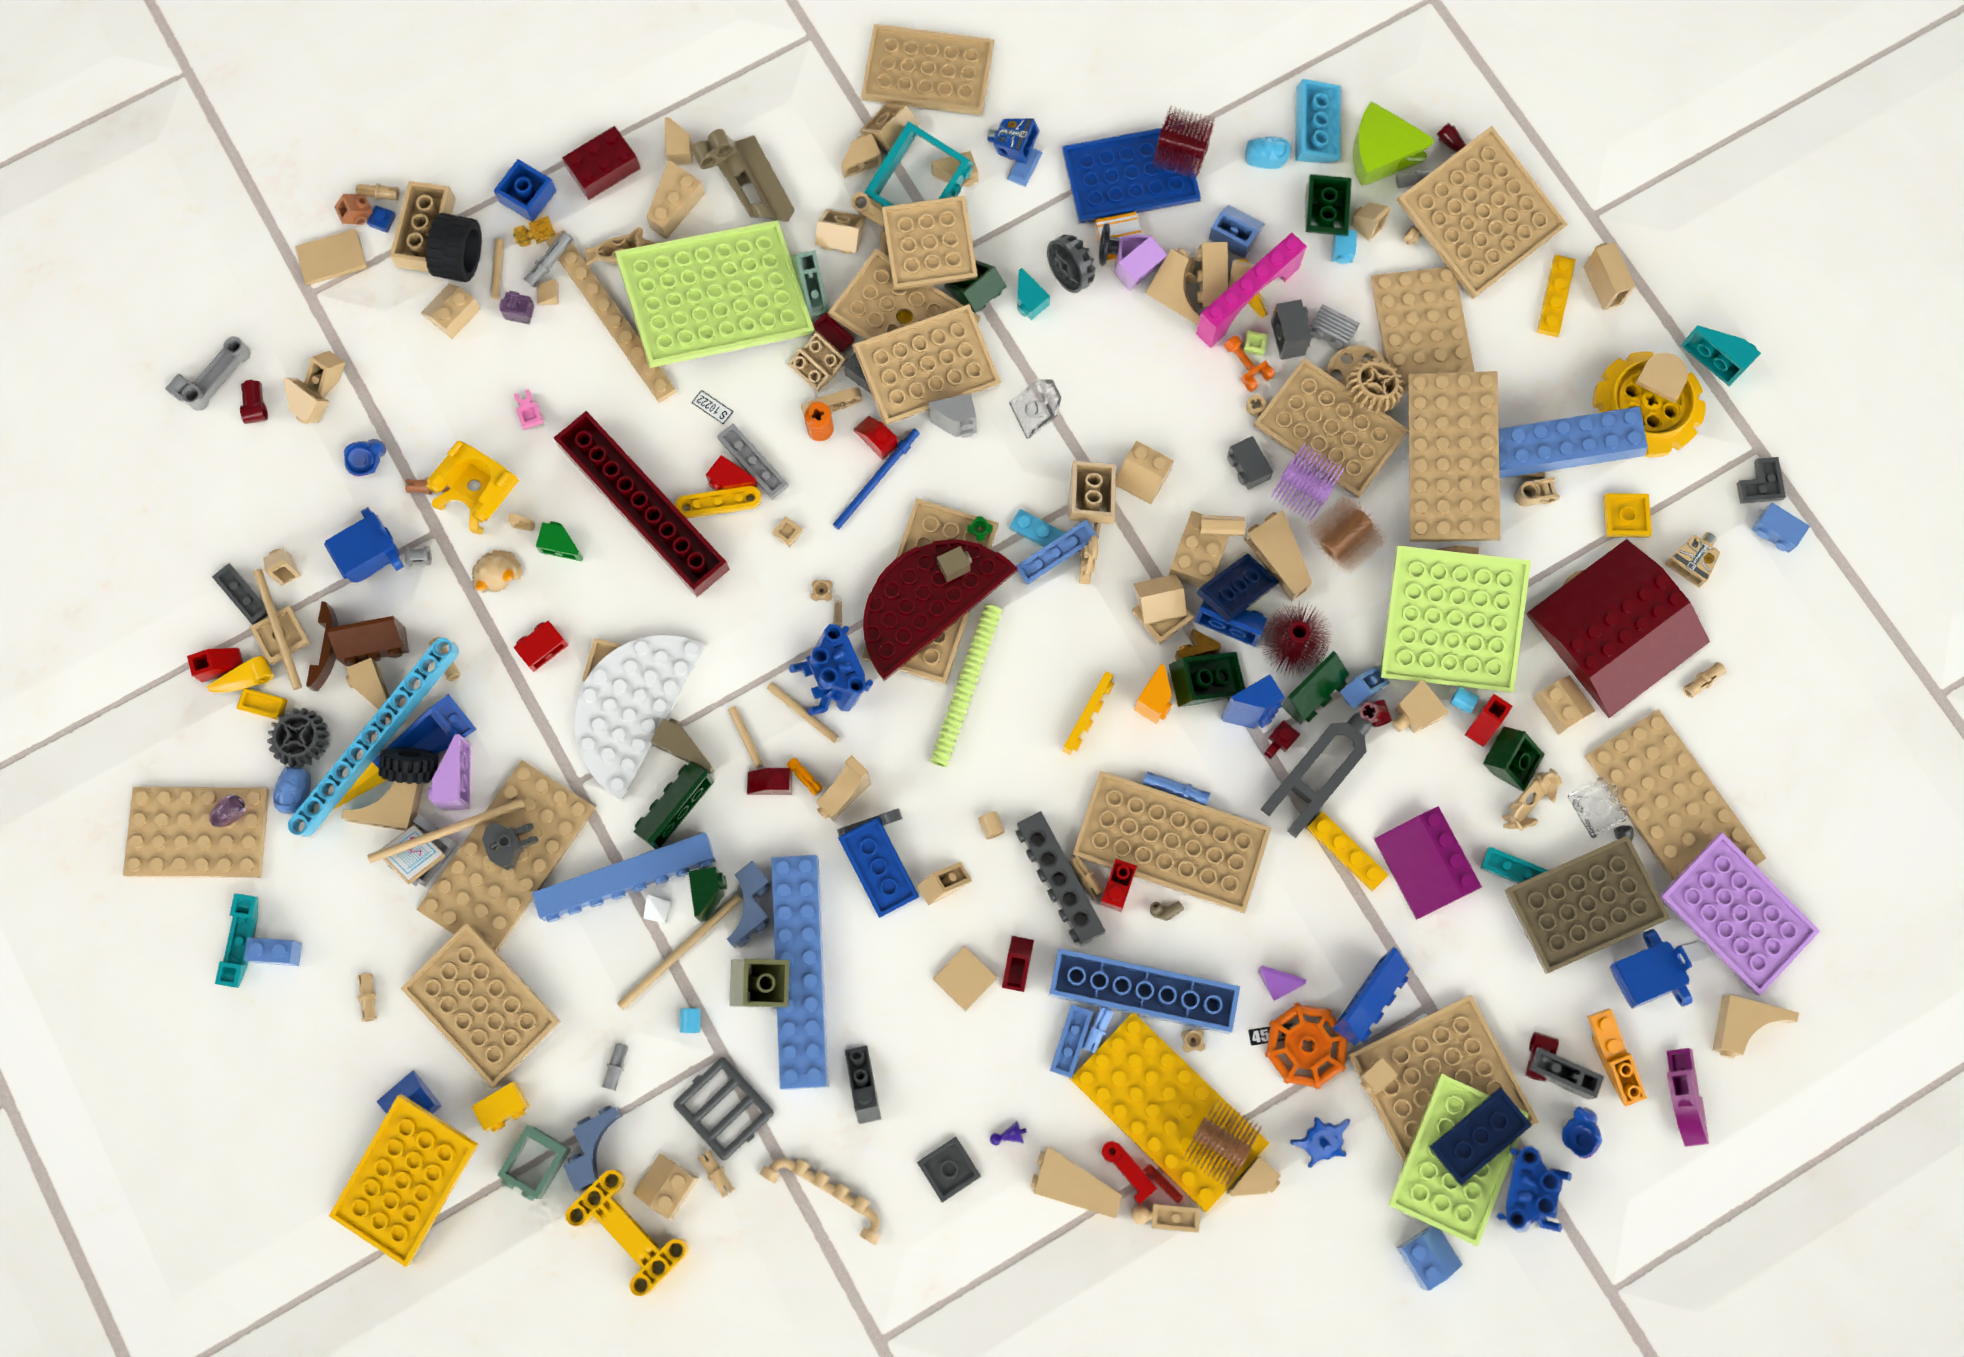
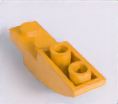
[1587,1008,1647,1106]

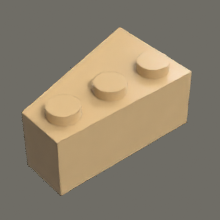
[647,160,705,239]
[1196,242,1228,309]

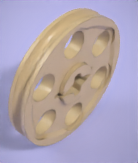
[1326,345,1387,390]

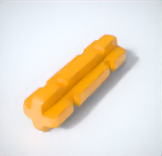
[787,757,823,795]

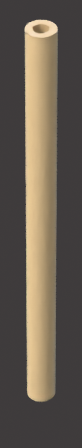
[253,569,302,690]

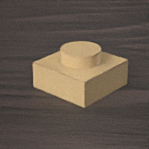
[772,516,803,548]

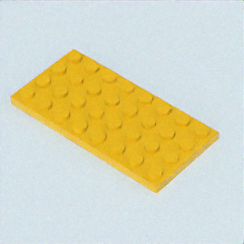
[1070,1013,1269,1212]

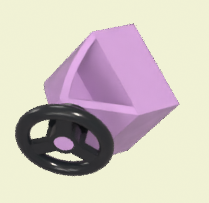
[1099,223,1167,291]

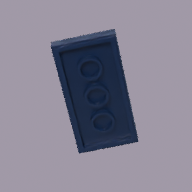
[1196,553,1279,622]
[1429,1088,1532,1185]

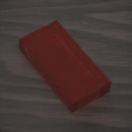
[1142,1164,1184,1204]

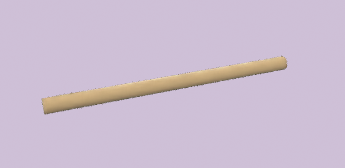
[367,799,525,864]
[617,893,742,1010]

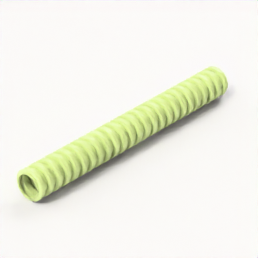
[929,604,1002,767]

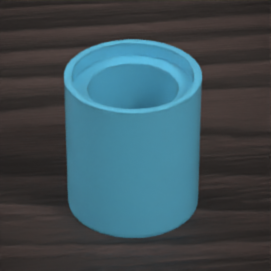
[1450,686,1479,714]
[680,1008,701,1033]

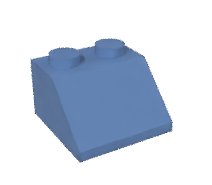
[1397,1226,1463,1291]

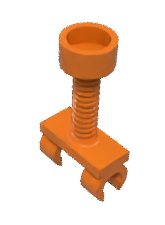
[1224,335,1275,392]

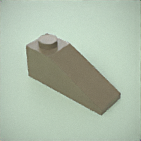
[650,718,715,774]

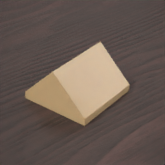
[1133,574,1187,625]

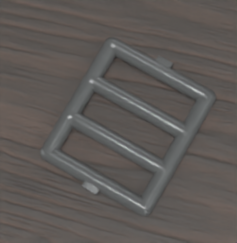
[673,1057,774,1161]

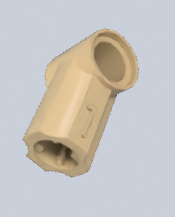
[851,192,884,228]

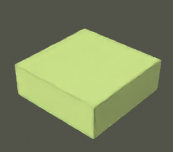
[1243,330,1268,356]

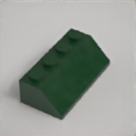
[633,762,714,850]

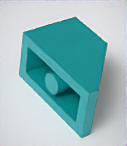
[1017,268,1050,321]

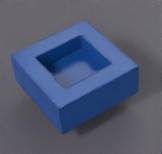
[367,205,396,233]

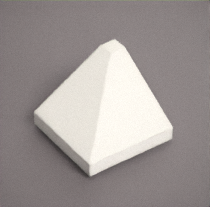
[643,895,671,924]

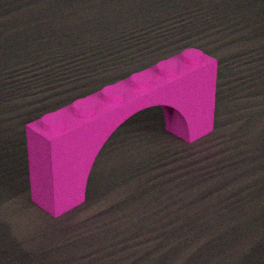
[1196,232,1307,348]

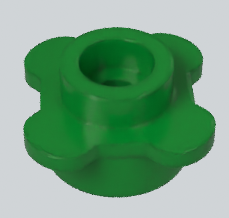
[967,516,993,542]

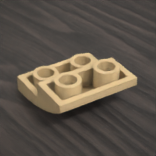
[788,332,849,392]

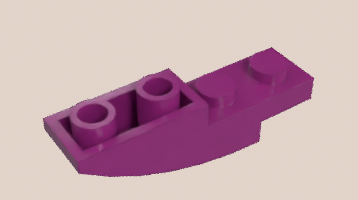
[1666,1048,1709,1147]

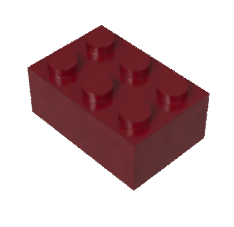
[562,126,641,200]

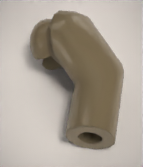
[1150,901,1184,921]

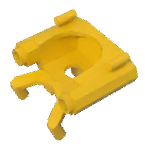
[426,441,520,535]

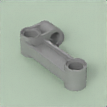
[165,336,251,411]

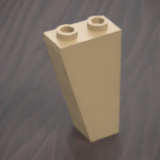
[1245,510,1312,601]
[1030,1147,1122,1218]

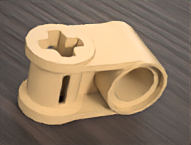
[1514,477,1560,507]

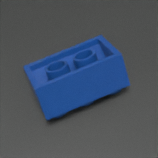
[1195,600,1268,647]

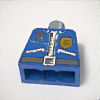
[987,118,1040,164]

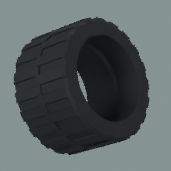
[426,213,482,282]

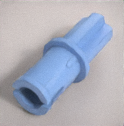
[1082,1007,1113,1054]

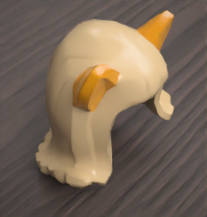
[472,550,523,593]

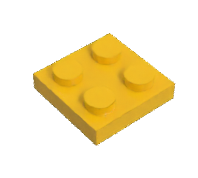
[1603,493,1652,538]

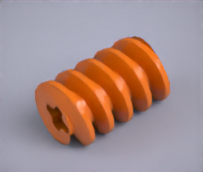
[804,402,834,442]

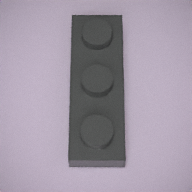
[212,563,268,625]

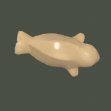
[585,227,656,265]

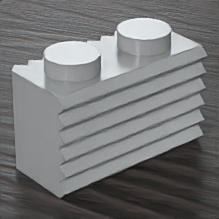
[1311,304,1360,350]

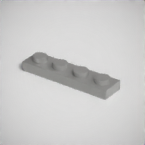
[717,423,789,500]

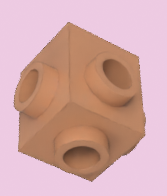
[334,194,373,225]

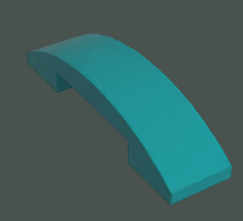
[215,893,258,988]

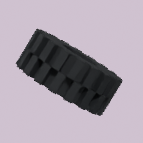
[378,747,439,784]

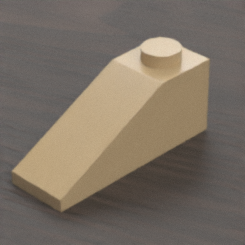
[346,658,392,721]

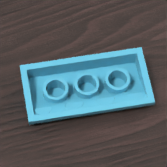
[1295,79,1341,163]

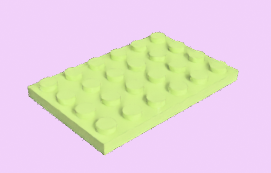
[1388,1074,1529,1247]

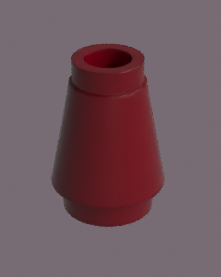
[1436,123,1466,153]

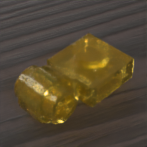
[513,216,556,247]

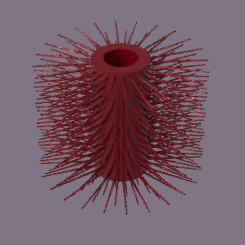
[1153,105,1215,180]
[1261,601,1332,677]

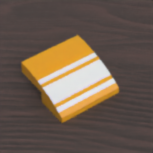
[1095,212,1142,260]

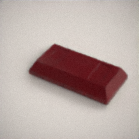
[813,312,856,353]

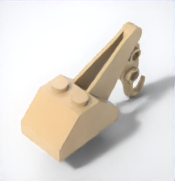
[1068,461,1116,584]

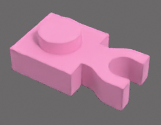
[514,389,544,430]

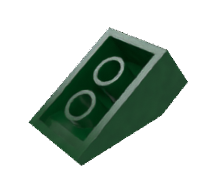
[1305,174,1352,236]
[1168,652,1245,707]

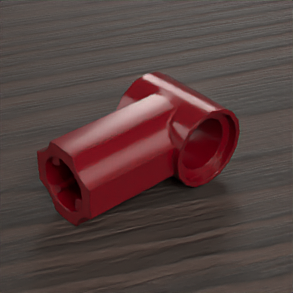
[240,380,268,424]
[1359,700,1392,727]
[1525,1032,1559,1082]

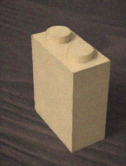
[1583,242,1636,311]

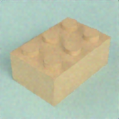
[1168,511,1229,588]

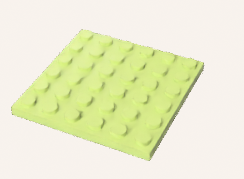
[1380,546,1531,693]

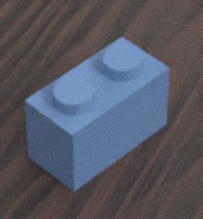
[1751,502,1810,553]
[244,938,302,966]

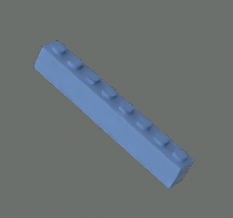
[532,833,716,923]

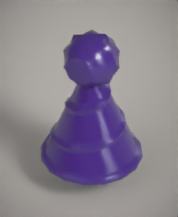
[990,1121,1027,1146]

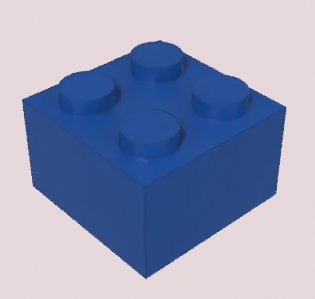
[493,159,557,223]

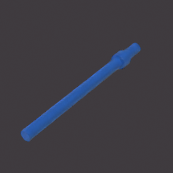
[832,428,920,530]

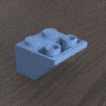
[1209,205,1265,258]

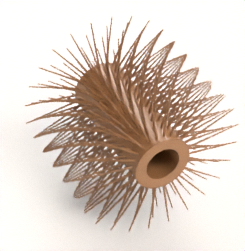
[1307,494,1386,574]
[1182,1099,1262,1187]

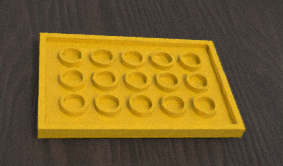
[329,1094,479,1267]

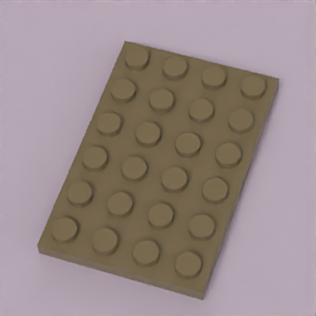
[1504,835,1671,974]

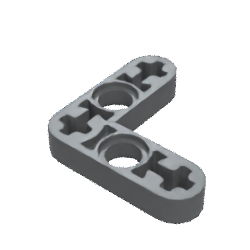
[837,808,903,836]

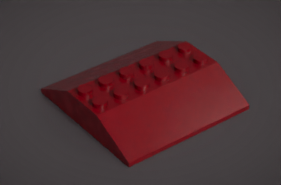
[1526,539,1710,718]

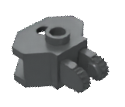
[482,822,539,871]

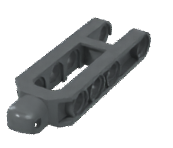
[1260,712,1372,838]

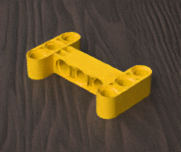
[565,1170,689,1296]

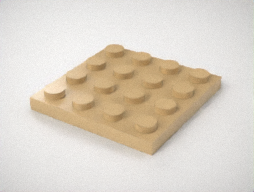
[882,196,978,291]

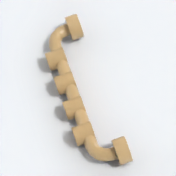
[759,1158,880,1245]

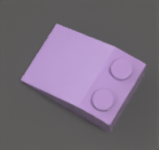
[428,734,471,811]

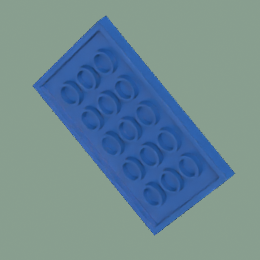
[1062,124,1201,224]

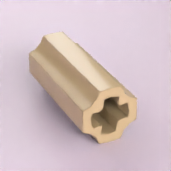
[1199,515,1246,536]

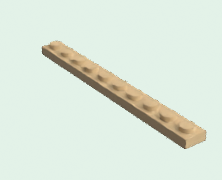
[546,230,676,403]

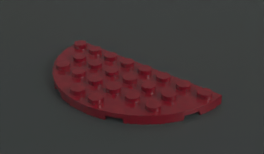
[863,540,1018,682]

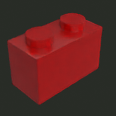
[513,620,569,672]

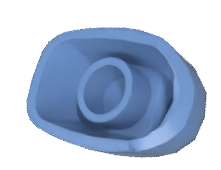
[273,766,311,814]

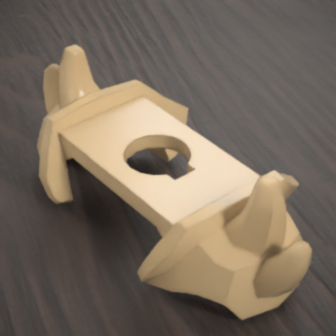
[1502,768,1562,831]

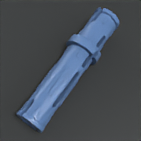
[1143,771,1211,806]

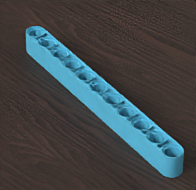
[288,638,459,837]

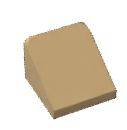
[537,279,559,305]

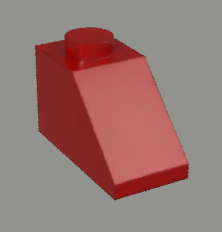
[853,416,898,460]
[706,455,758,491]

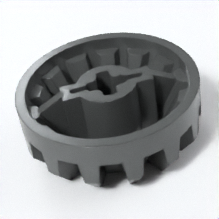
[1047,234,1096,293]

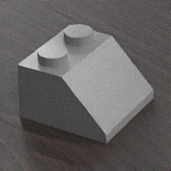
[929,393,977,438]

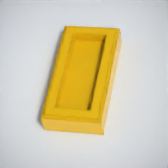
[237,688,288,721]

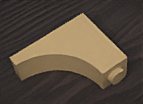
[1145,248,1201,325]
[816,755,871,821]
[341,781,424,831]
[1713,995,1799,1059]

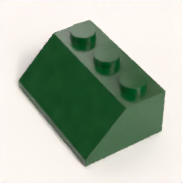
[1282,651,1349,725]

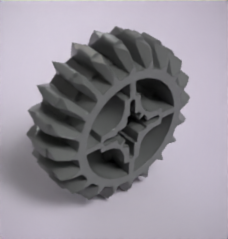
[267,708,330,767]

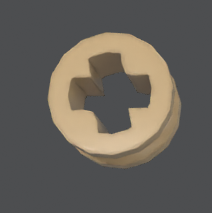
[1246,395,1266,416]

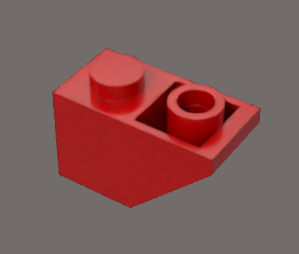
[187,648,243,683]
[1465,694,1513,747]
[1100,858,1137,912]

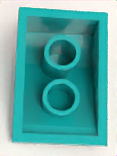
[1680,325,1761,387]

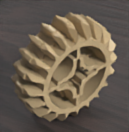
[1346,358,1404,413]

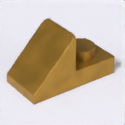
[1175,629,1221,661]

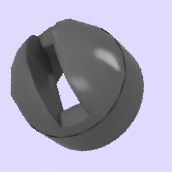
[1614,825,1634,841]

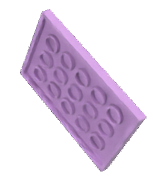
[1659,832,1820,996]

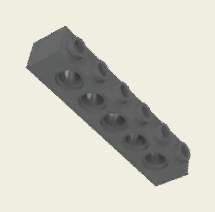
[1015,811,1106,946]

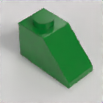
[536,521,583,562]

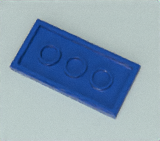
[838,816,919,918]

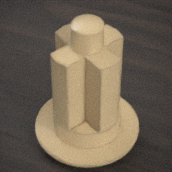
[1186,257,1197,283]

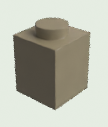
[937,546,972,582]

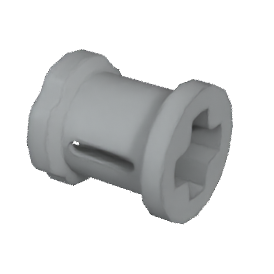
[405,546,432,567]

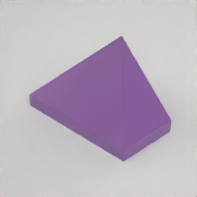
[1258,966,1307,1001]

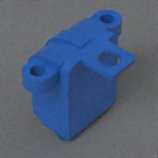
[324,507,404,583]
[1610,929,1693,1009]

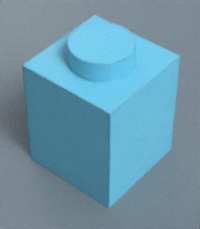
[1331,230,1357,264]

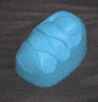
[1245,137,1291,169]

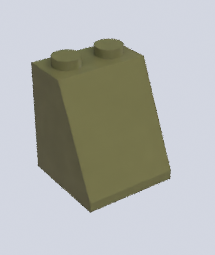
[729,959,790,1007]

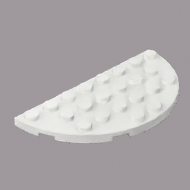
[574,635,706,801]

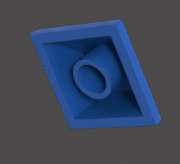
[376,1070,442,1115]

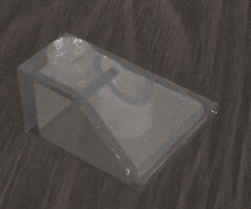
[1009,379,1062,439]

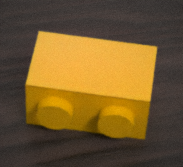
[471,1082,531,1133]

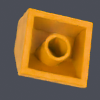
[1134,664,1172,724]

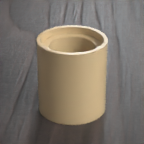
[978,811,1005,840]

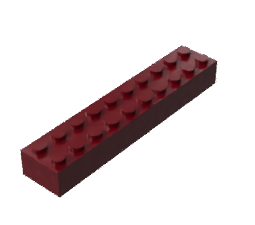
[553,411,730,597]

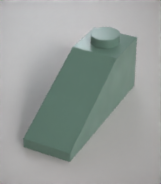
[791,250,829,317]

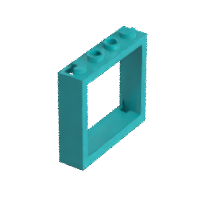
[864,121,974,207]

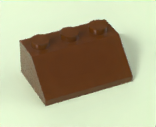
[327,616,409,666]

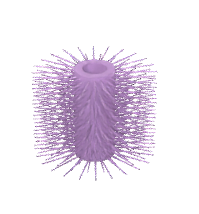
[1271,443,1345,522]

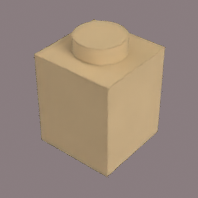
[1358,1057,1398,1095]

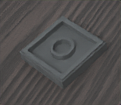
[917,1137,981,1203]

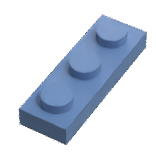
[1050,1004,1093,1078]

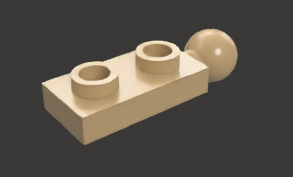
[1131,1204,1201,1233]

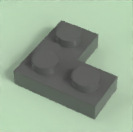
[1736,457,1786,504]

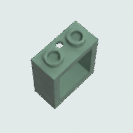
[497,1125,571,1201]

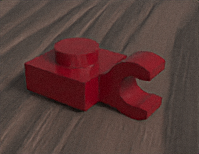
[1264,720,1300,760]

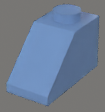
[1340,666,1390,709]

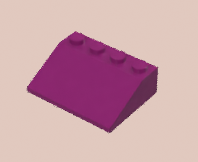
[1374,806,1482,920]

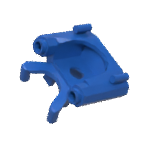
[789,624,873,716]
[1497,1146,1572,1233]

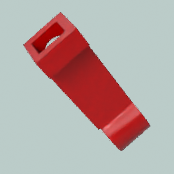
[1101,1141,1158,1205]

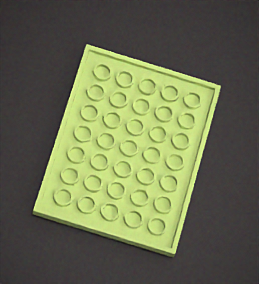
[615,220,814,368]

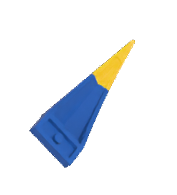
[333,693,476,810]

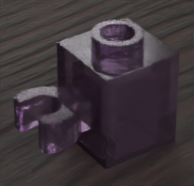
[499,290,535,324]

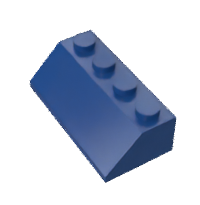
[1221,675,1285,729]
[1332,947,1410,1046]

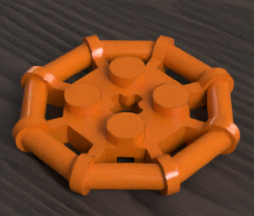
[1265,1002,1348,1090]

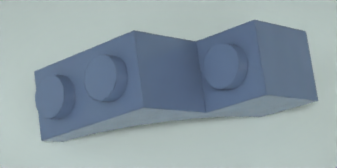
[727,861,771,948]
[563,1105,623,1192]

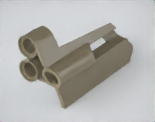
[691,129,795,222]

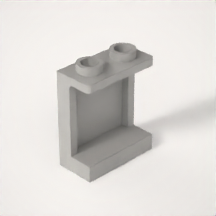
[387,814,459,887]

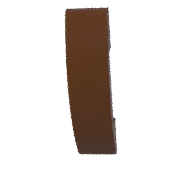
[306,601,338,692]

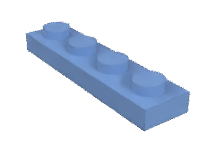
[1016,519,1099,584]

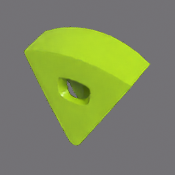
[1353,102,1434,186]

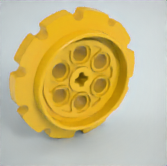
[1593,351,1706,458]

